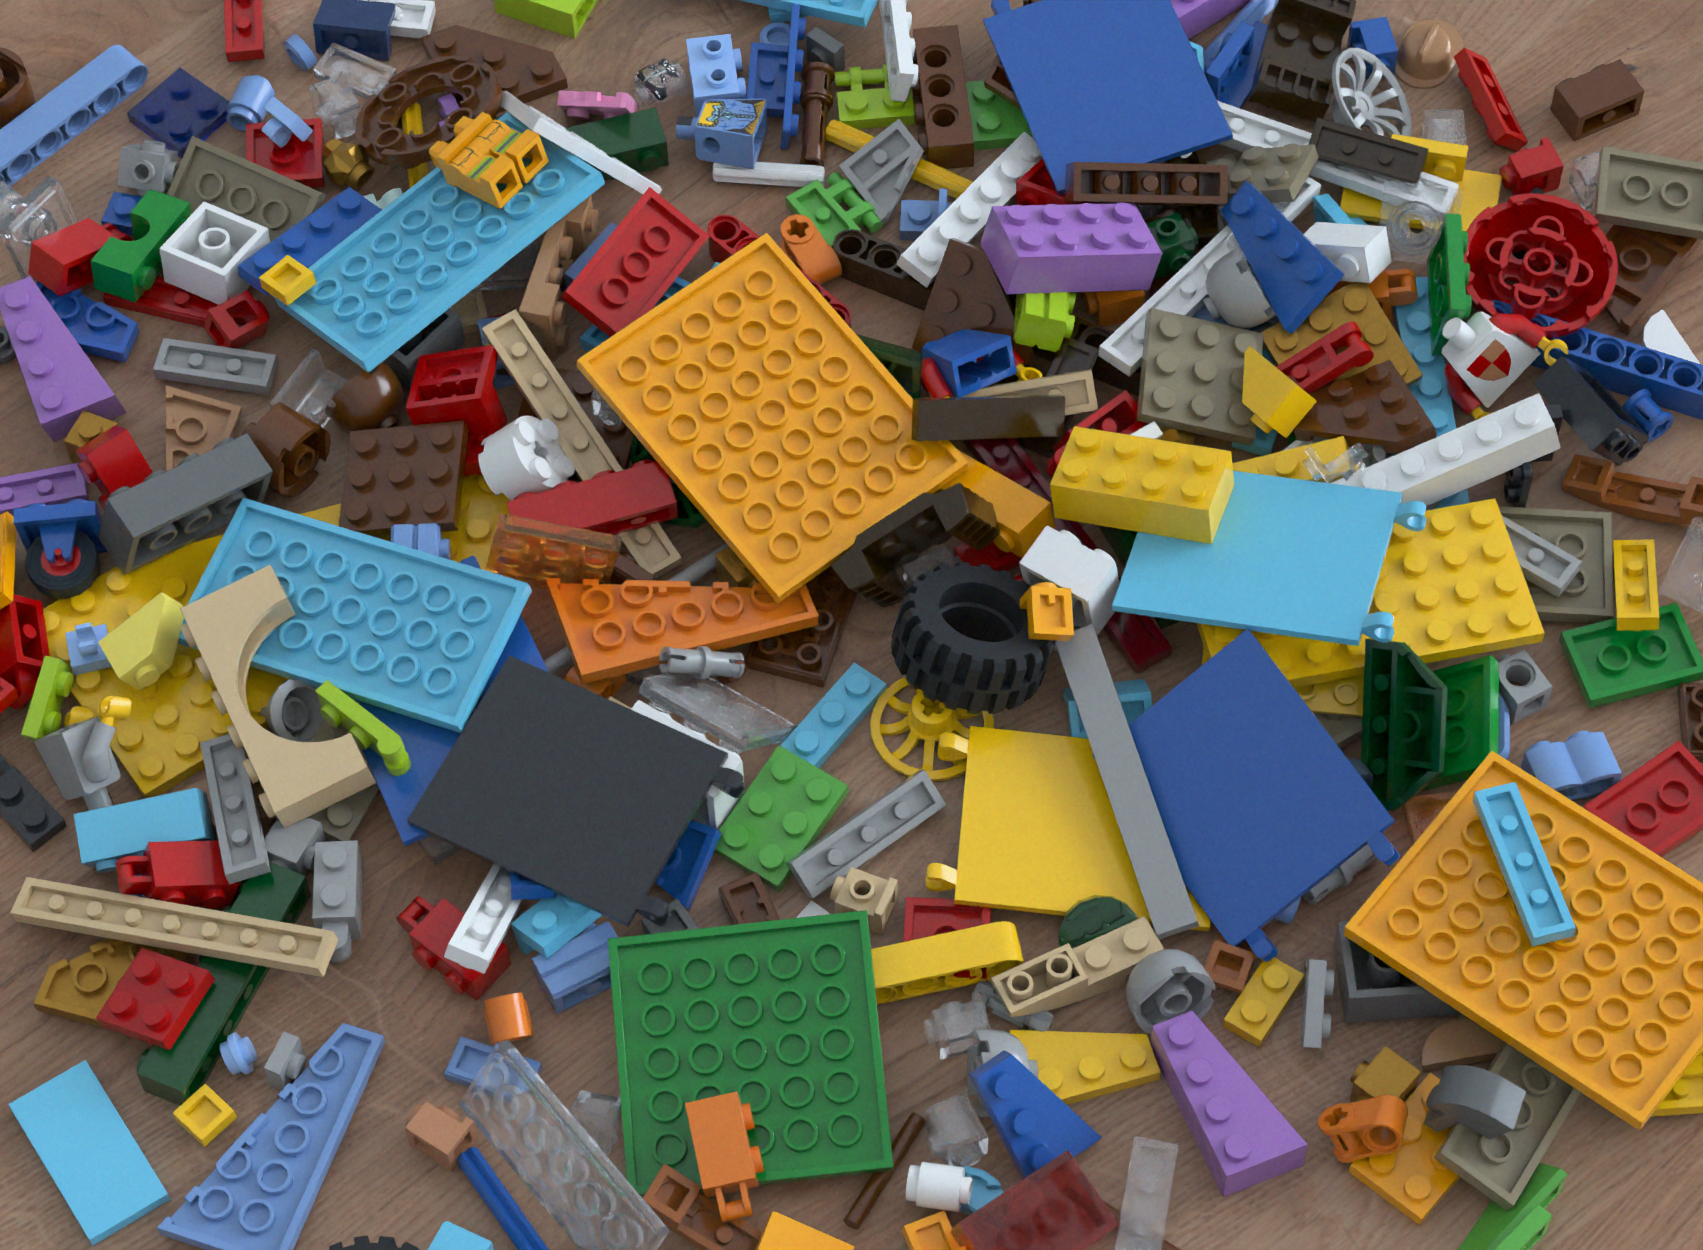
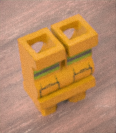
[429,112,549,209]

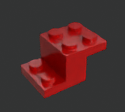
[405,345,507,476]

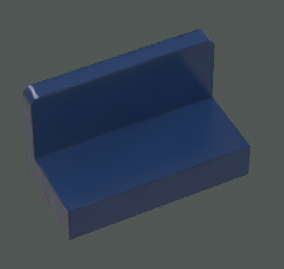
[313,0,396,61]

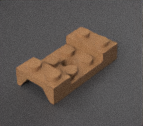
[519,194,601,362]

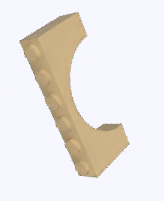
[180,565,376,828]

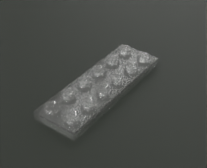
[458,1040,670,1250]

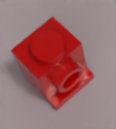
[1499,137,1564,196]
[204,290,269,349]

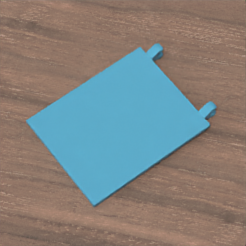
[1112,471,1427,646]

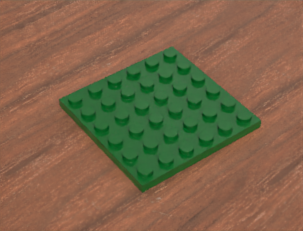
[608,910,894,1199]

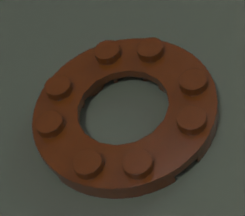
[355,55,502,169]

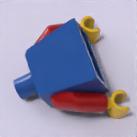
[920,329,1042,398]

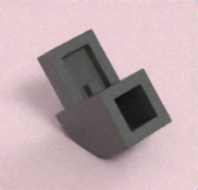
[1423,1065,1526,1139]

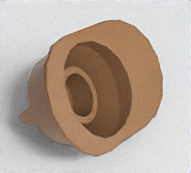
[1395,19,1464,89]

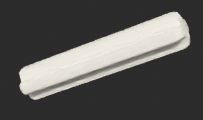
[712,162,825,187]

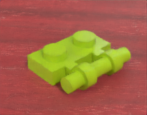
[835,64,915,129]

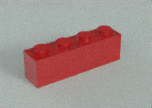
[507,459,678,560]

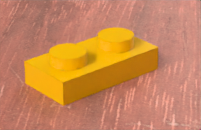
[1223,957,1305,1048]

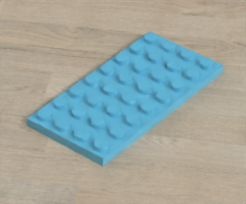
[274,112,605,373]
[178,498,532,733]

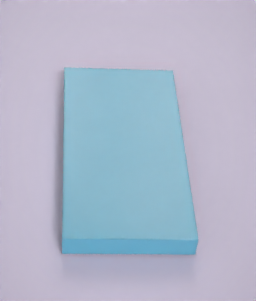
[8,1060,171,1246]

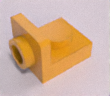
[1020,582,1074,641]

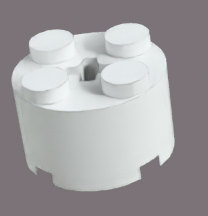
[479,416,575,504]

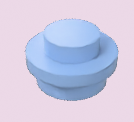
[220,1032,257,1075]

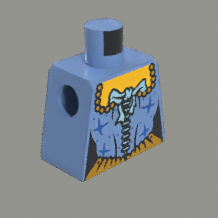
[676,99,768,169]

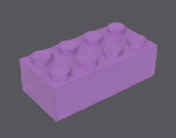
[980,202,1162,294]

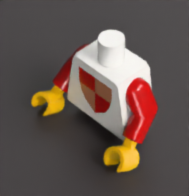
[1441,311,1568,420]

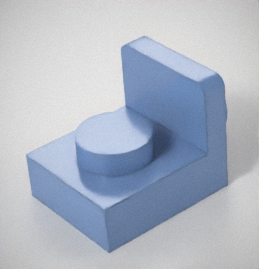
[900,188,952,240]

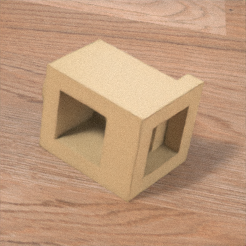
[830,867,898,934]

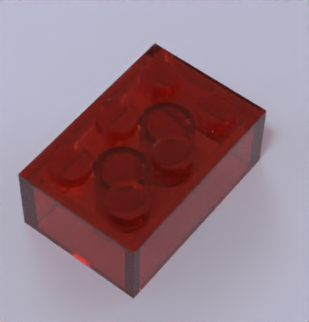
[950,1150,1119,1250]

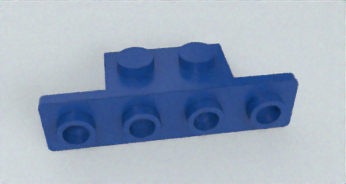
[747,3,806,149]
[1204,21,1267,109]

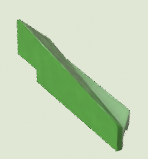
[1458,1162,1567,1250]

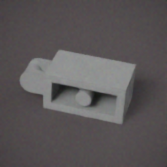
[312,840,364,963]

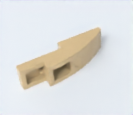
[991,916,1164,1017]

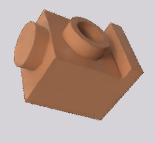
[405,1101,478,1172]

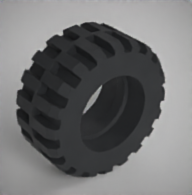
[891,562,1056,714]

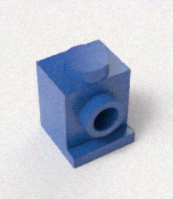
[1347,16,1398,80]

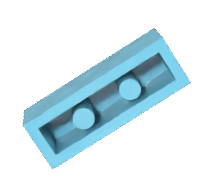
[73,788,215,873]

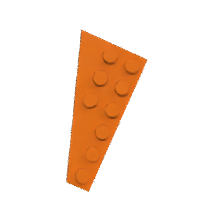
[546,578,819,685]

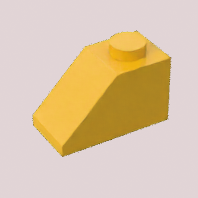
[1242,346,1317,438]

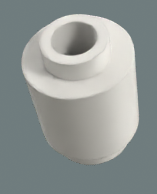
[906,1162,973,1212]

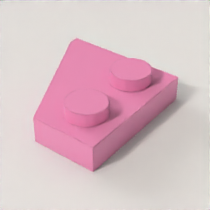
[557,90,639,120]

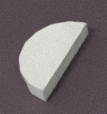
[1641,309,1700,364]

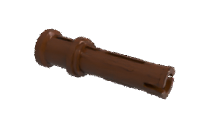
[800,62,835,167]

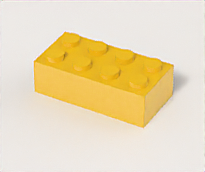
[1050,426,1234,544]

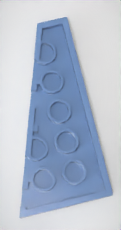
[157,1023,385,1250]

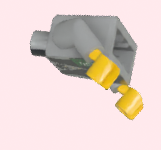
[34,696,131,811]

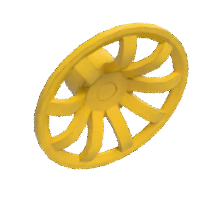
[870,677,994,782]

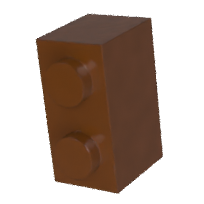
[1550,59,1644,141]

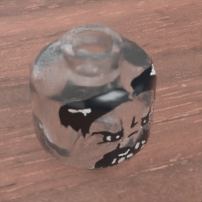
[632,58,690,114]

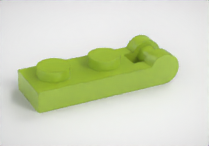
[315,680,411,776]

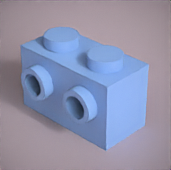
[686,34,747,117]

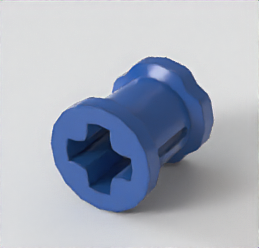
[1623,389,1674,442]

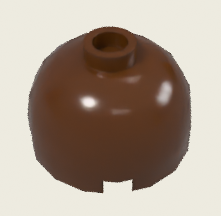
[324,361,404,434]

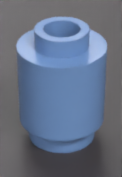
[227,75,275,132]

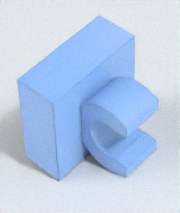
[261,96,313,148]
[65,622,112,675]

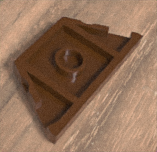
[1605,224,1703,335]

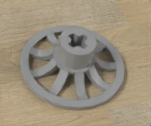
[1331,48,1412,137]

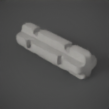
[972,981,1053,1032]

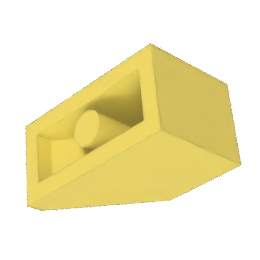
[98,592,184,691]

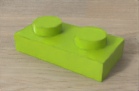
[21,656,74,743]

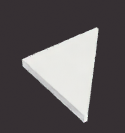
[500,90,662,194]

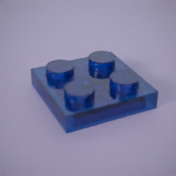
[127,67,229,159]

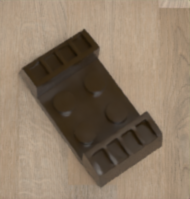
[1249,0,1356,123]
[831,483,1000,608]

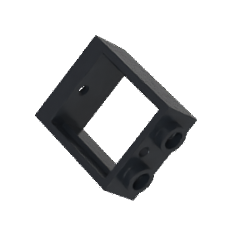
[1533,356,1650,465]

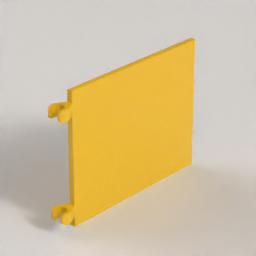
[925,726,1210,932]

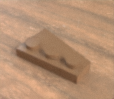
[166,386,242,471]

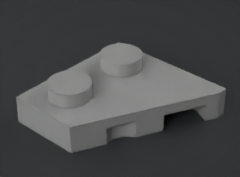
[839,119,924,224]
[1301,959,1334,1048]

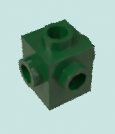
[1146,213,1199,280]

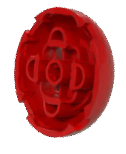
[1464,193,1618,339]

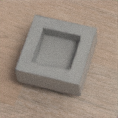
[264,1031,306,1091]

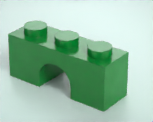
[91,189,191,303]

